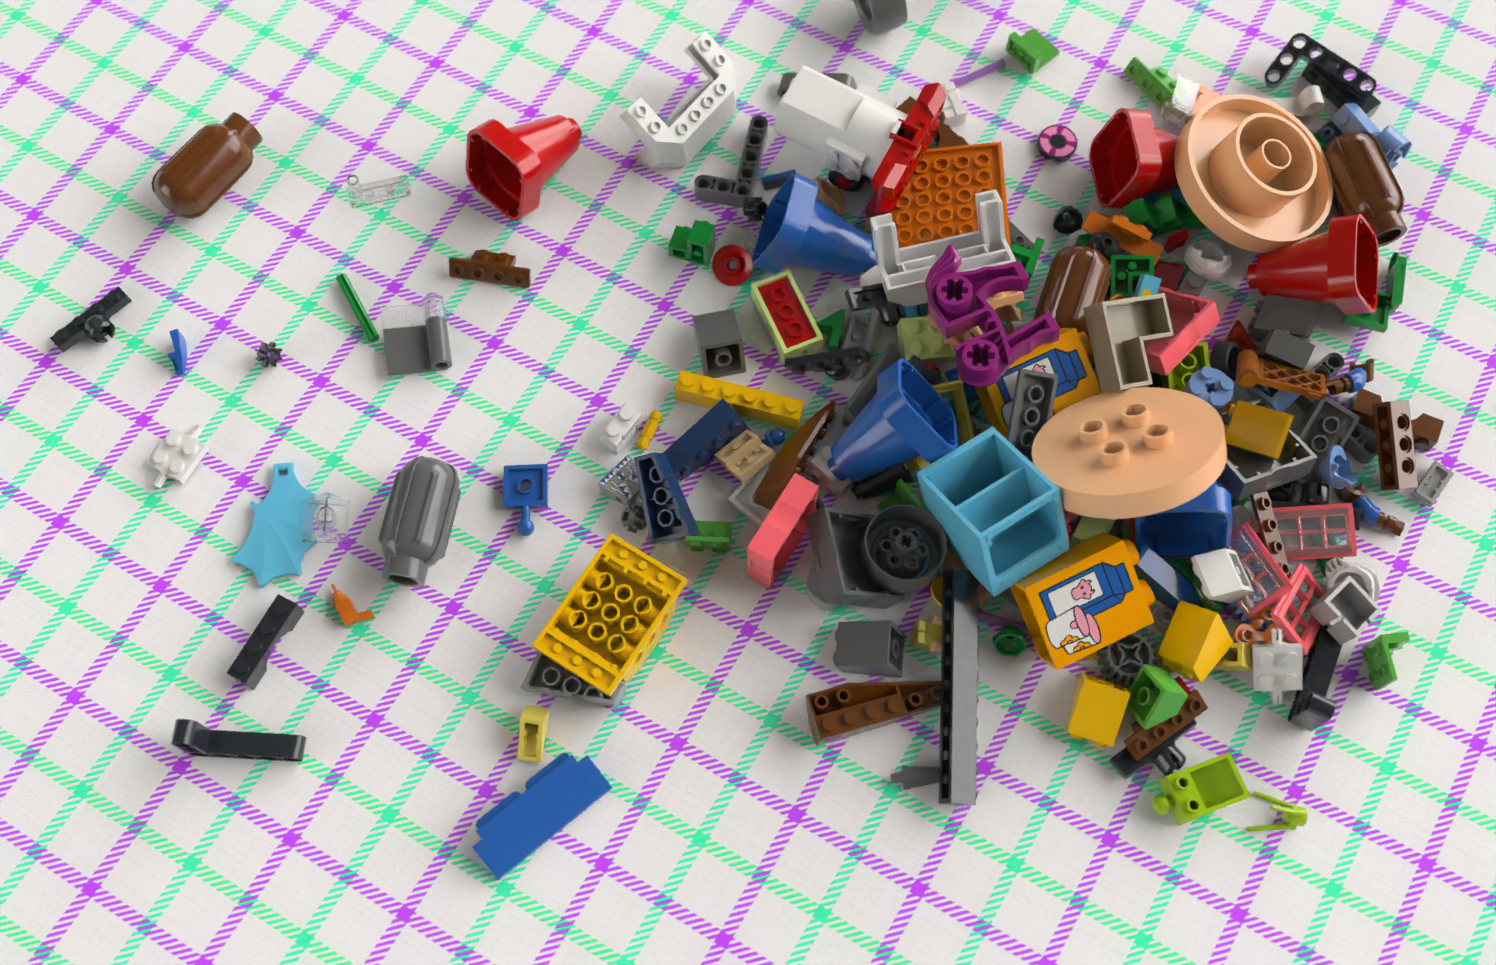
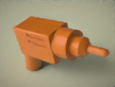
[331,584,375,627]

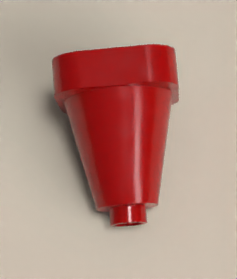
[1089,108,1180,209]
[466,115,582,221]
[1247,214,1379,315]

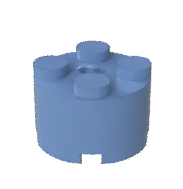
[1373,125,1412,169]
[1183,366,1234,413]

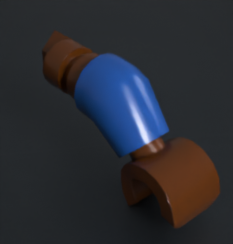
[1325,358,1374,395]
[1335,481,1405,537]

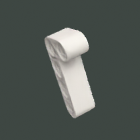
[1263,85,1324,124]

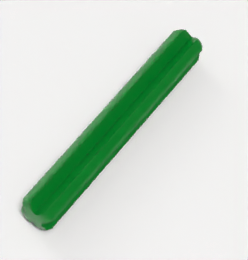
[336,273,379,342]

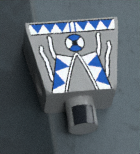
[598,455,643,508]

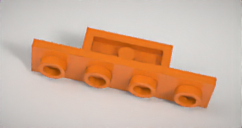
[1081,210,1164,266]

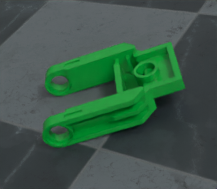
[1342,252,1407,333]

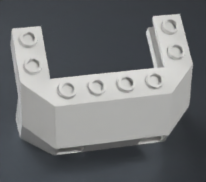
[619,31,737,168]
[870,189,1016,307]

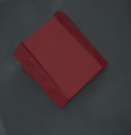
[1132,259,1186,292]

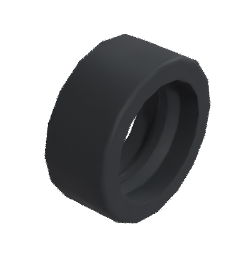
[1210,341,1241,382]

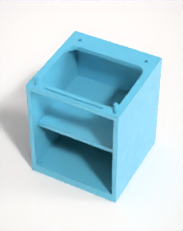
[916,426,1070,597]

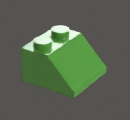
[1126,664,1188,730]

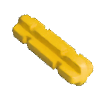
[636,410,663,450]

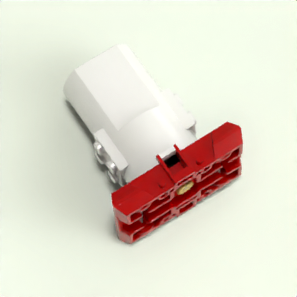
[774,66,947,220]

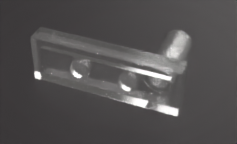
[346,175,412,208]

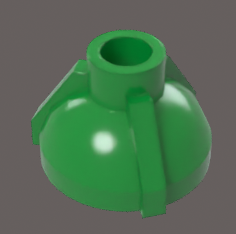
[992,624,1026,657]

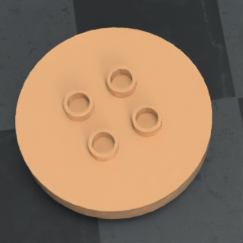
[1174,94,1333,253]
[1032,387,1227,519]

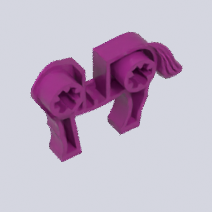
[925,245,1060,387]

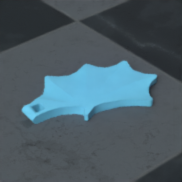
[232,462,323,588]

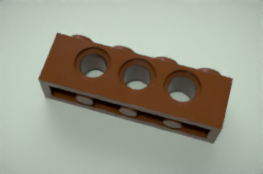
[1373,400,1418,491]

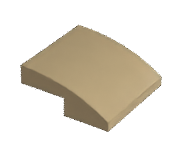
[714,429,776,483]

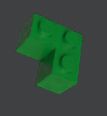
[1124,195,1185,240]
[668,220,716,267]
[1108,255,1154,300]

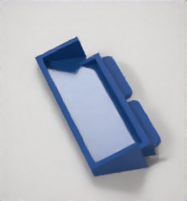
[473,753,612,880]

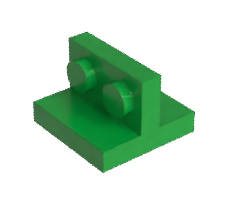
[1010,237,1045,292]

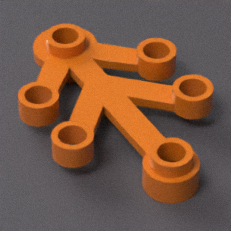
[1233,607,1316,651]

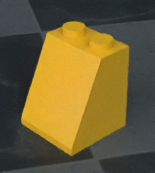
[1224,400,1294,459]
[1157,600,1233,683]
[1065,672,1130,748]

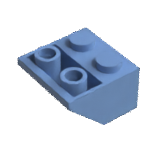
[1316,103,1381,145]
[1244,369,1304,412]

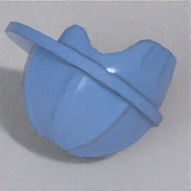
[1318,445,1358,489]

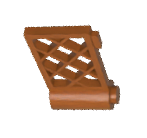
[1236,349,1326,400]

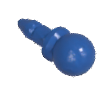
[761,428,786,448]

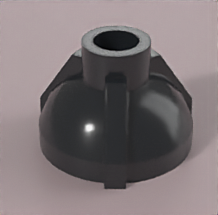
[1052,206,1083,234]
[1087,232,1119,260]
[1264,481,1296,502]

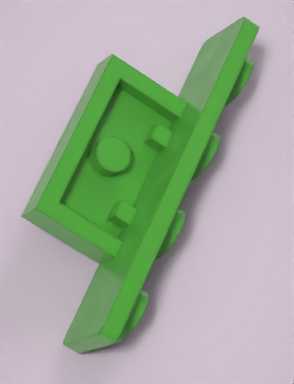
[1123,57,1189,123]

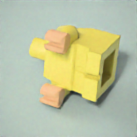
[910,616,942,652]

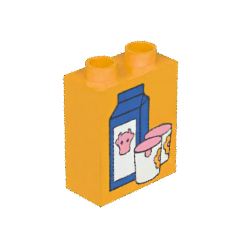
[974,328,1102,438]
[1010,532,1155,670]

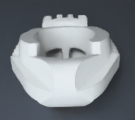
[1184,238,1233,282]
[1325,557,1380,603]

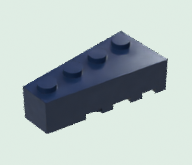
[663,399,751,481]
[634,452,701,545]

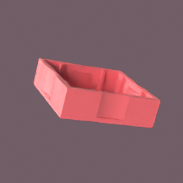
[1144,286,1221,376]
[747,473,819,589]

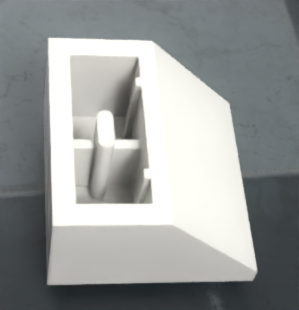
[1191,548,1254,603]

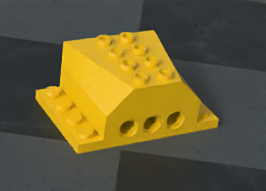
[532,533,688,697]

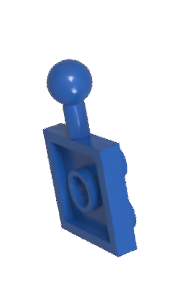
[503,464,548,536]

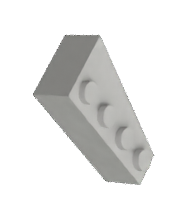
[520,651,627,708]

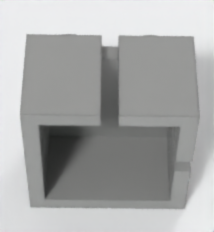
[1308,575,1382,645]

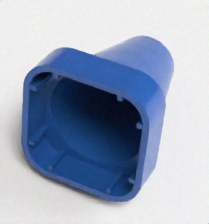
[752,172,877,277]
[827,358,958,482]
[1135,481,1232,557]

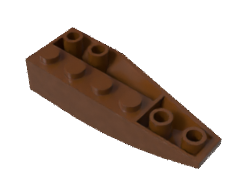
[753,401,837,510]
[806,681,941,746]

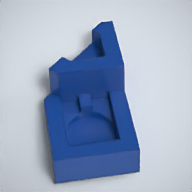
[167,328,187,376]

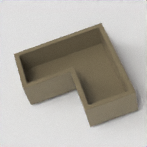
[1083,293,1174,393]

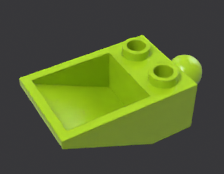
[1152,752,1251,826]

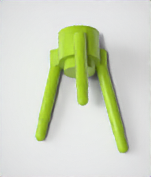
[1246,791,1307,832]

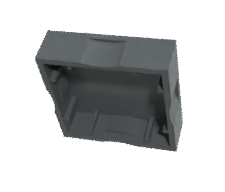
[1217,398,1317,501]
[805,506,905,609]

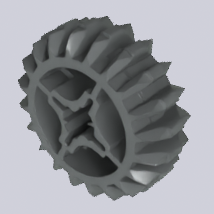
[1096,629,1160,688]

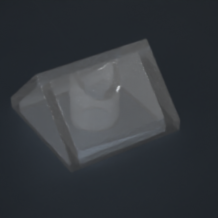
[301,492,350,544]

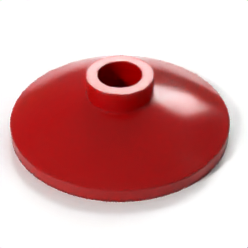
[712,244,753,286]

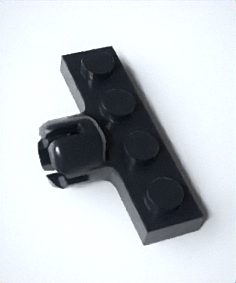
[844,283,907,326]
[50,286,132,353]
[785,346,871,381]
[1271,482,1361,531]
[1109,719,1197,780]

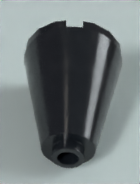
[851,463,914,501]

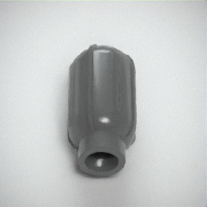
[378,456,461,588]

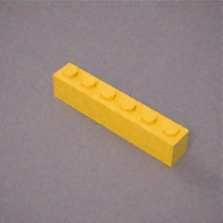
[674,370,805,430]

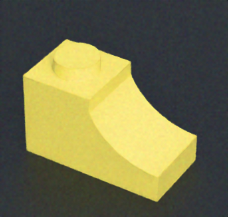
[1213,643,1252,672]
[518,705,549,763]

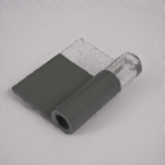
[380,293,452,376]

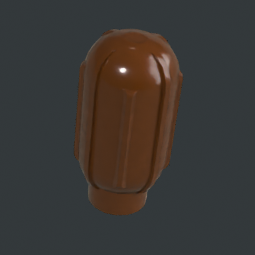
[151,112,263,219]
[1323,131,1407,248]
[1033,246,1111,337]

